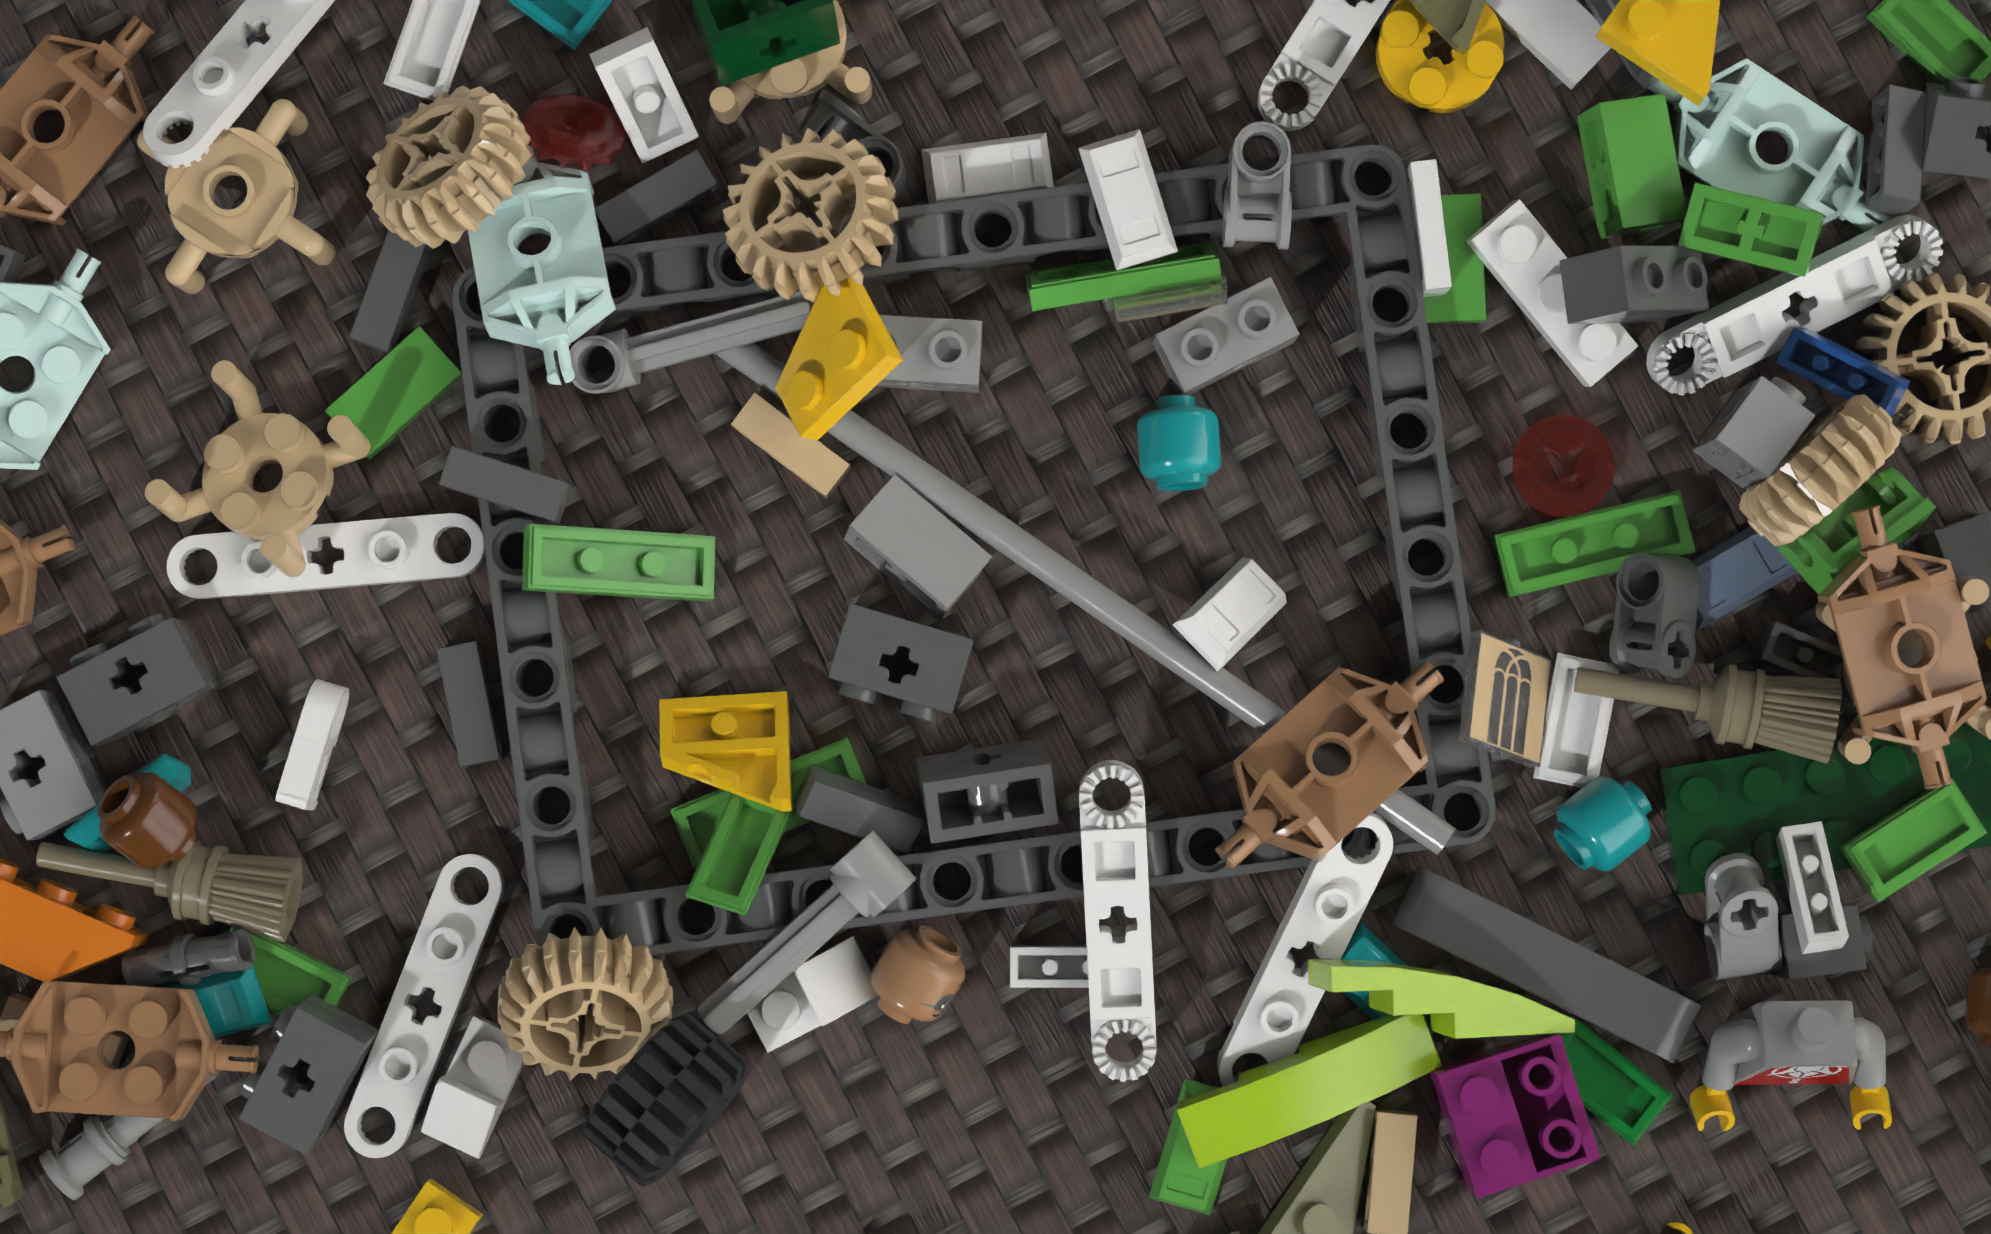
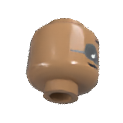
[871,925,965,1024]

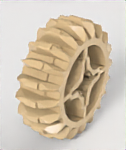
[366,85,532,249]
[723,127,899,303]
[1855,273,1991,446]
[1739,394,1902,547]
[498,927,673,1082]

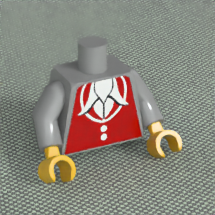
[1690,1000,1892,1131]

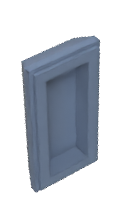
[1691,526,1798,631]

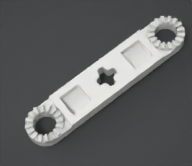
[143,0,335,168]
[1258,0,1391,131]
[1646,215,1943,395]
[167,513,486,599]
[1079,760,1157,1082]
[1217,812,1393,1086]
[344,853,505,1158]

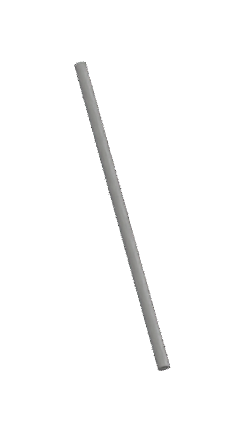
[714,343,1456,855]

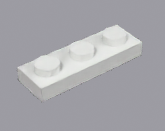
[1466,199,1638,387]

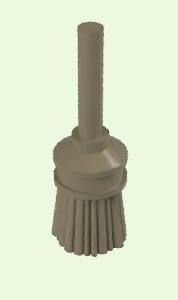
[1574,664,1842,764]
[36,841,304,943]

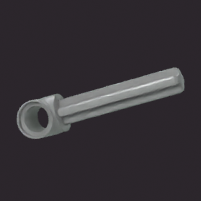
[570,290,813,394]
[697,830,916,1035]

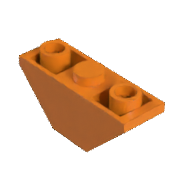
[0,858,150,982]

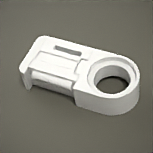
[275,679,349,810]

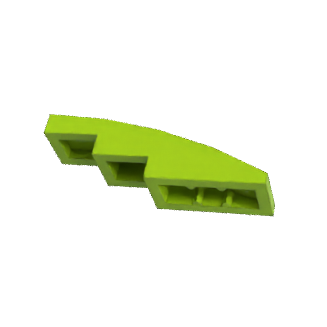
[1308,959,1575,1039]
[1177,1014,1442,1169]

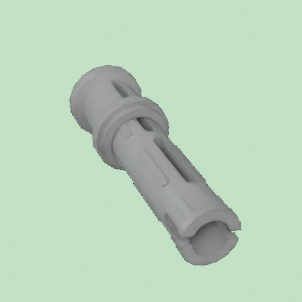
[39,1070,224,1201]

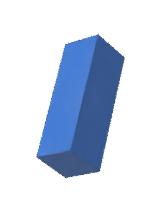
[1776,327,1910,417]

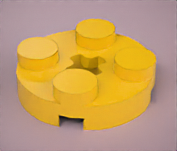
[1376,0,1505,114]

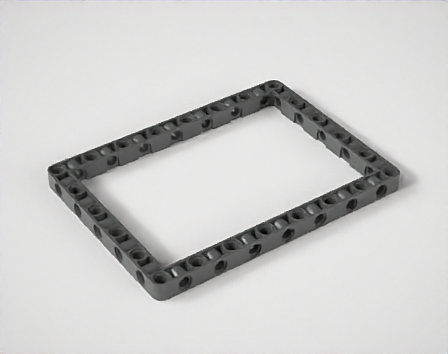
[452,144,1496,955]

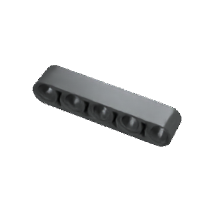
[1391,866,1701,1063]

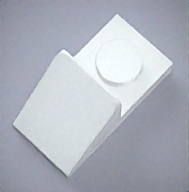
[589,27,699,164]
[747,936,878,1053]
[421,1015,524,1159]

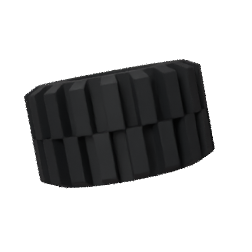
[583,1012,750,1187]

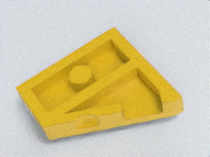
[1595,0,1720,106]
[775,277,903,441]
[659,691,792,812]

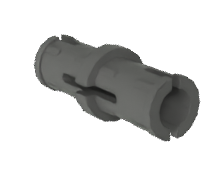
[122,929,256,987]

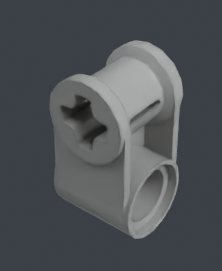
[1222,121,1292,250]
[1704,853,1782,980]

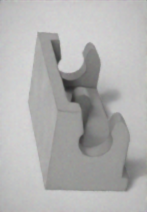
[844,474,992,621]

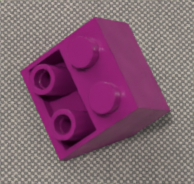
[1429,1034,1601,1199]

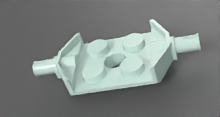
[1648,58,1892,232]
[468,129,616,385]
[0,248,111,470]

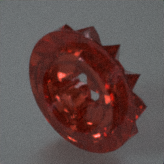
[523,95,625,171]
[1512,415,1614,517]

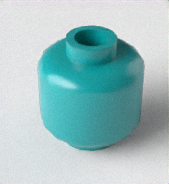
[1137,395,1221,491]
[1554,776,1652,872]

